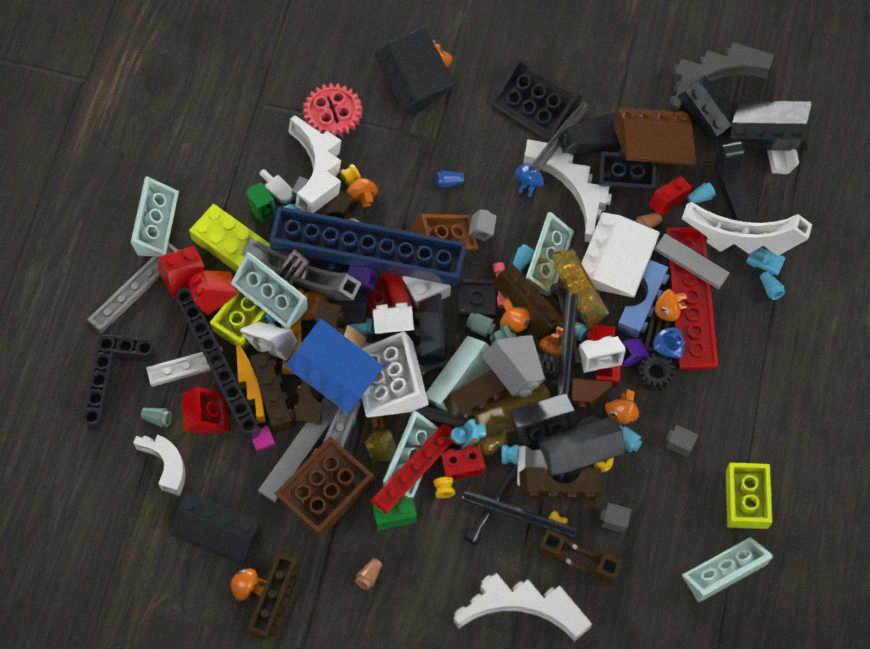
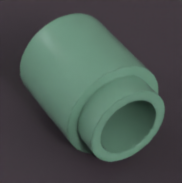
[466,313,496,337]

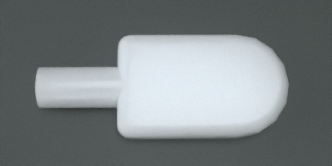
[259,169,293,204]

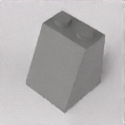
[482,335,545,397]

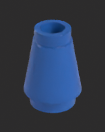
[436,170,464,189]

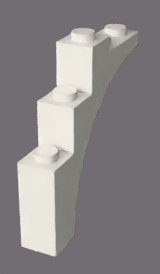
[289,116,341,213]
[524,140,612,242]
[682,202,812,256]
[454,573,592,641]

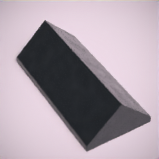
[537,417,625,478]

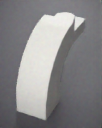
[134,435,185,496]

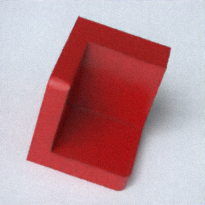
[595,365,621,388]

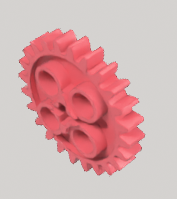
[303,83,362,137]

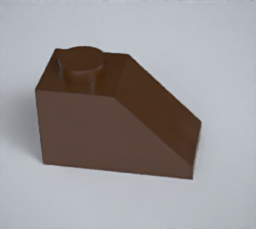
[571,378,612,410]

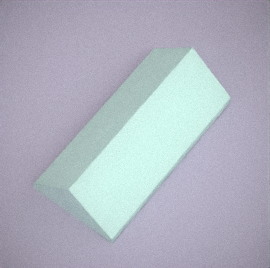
[131,177,179,257]
[526,212,574,296]
[231,252,308,329]
[426,336,491,412]
[383,411,439,498]
[682,537,772,603]

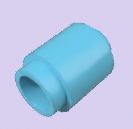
[620,425,642,453]

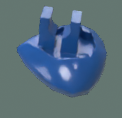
[514,163,544,197]
[653,327,685,358]

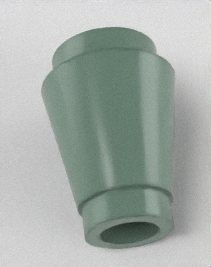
[141,407,172,427]

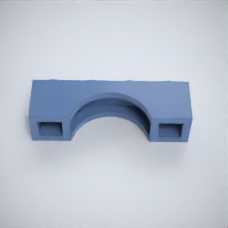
[617,260,669,338]

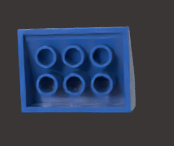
[285,319,384,414]

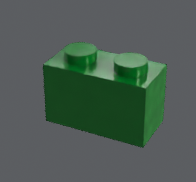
[246,182,276,225]
[373,497,417,531]

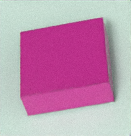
[252,426,275,452]

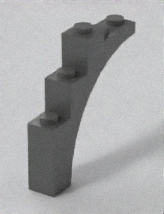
[669,42,774,112]
[240,237,362,301]

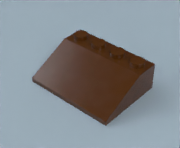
[613,107,696,165]
[274,437,375,539]

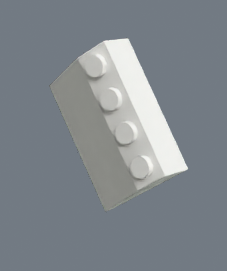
[576,212,660,297]
[362,331,429,417]

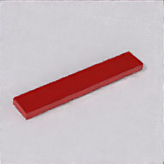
[371,423,453,515]

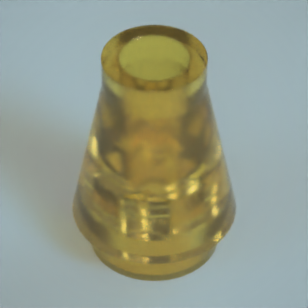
[478,433,508,456]

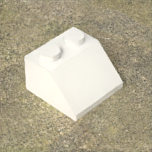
[402,276,451,309]
[373,302,414,334]
[240,322,298,360]
[579,336,626,373]

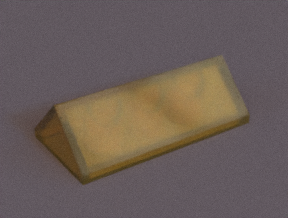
[552,249,609,329]
[472,382,551,441]

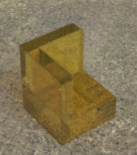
[365,430,397,462]

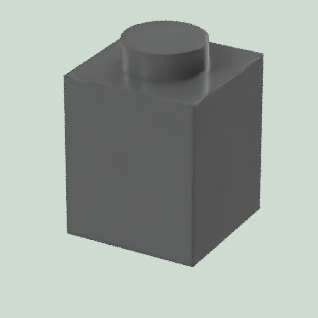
[665,425,698,458]
[600,503,632,533]

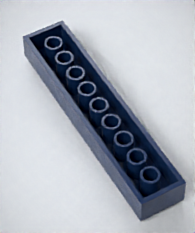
[269,206,467,287]

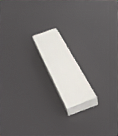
[146,347,222,387]

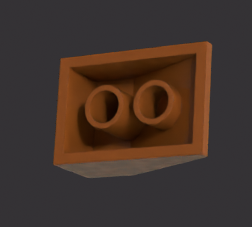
[412,214,478,252]

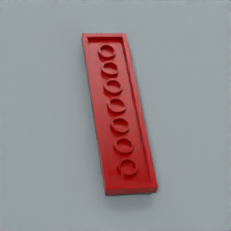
[666,227,718,370]

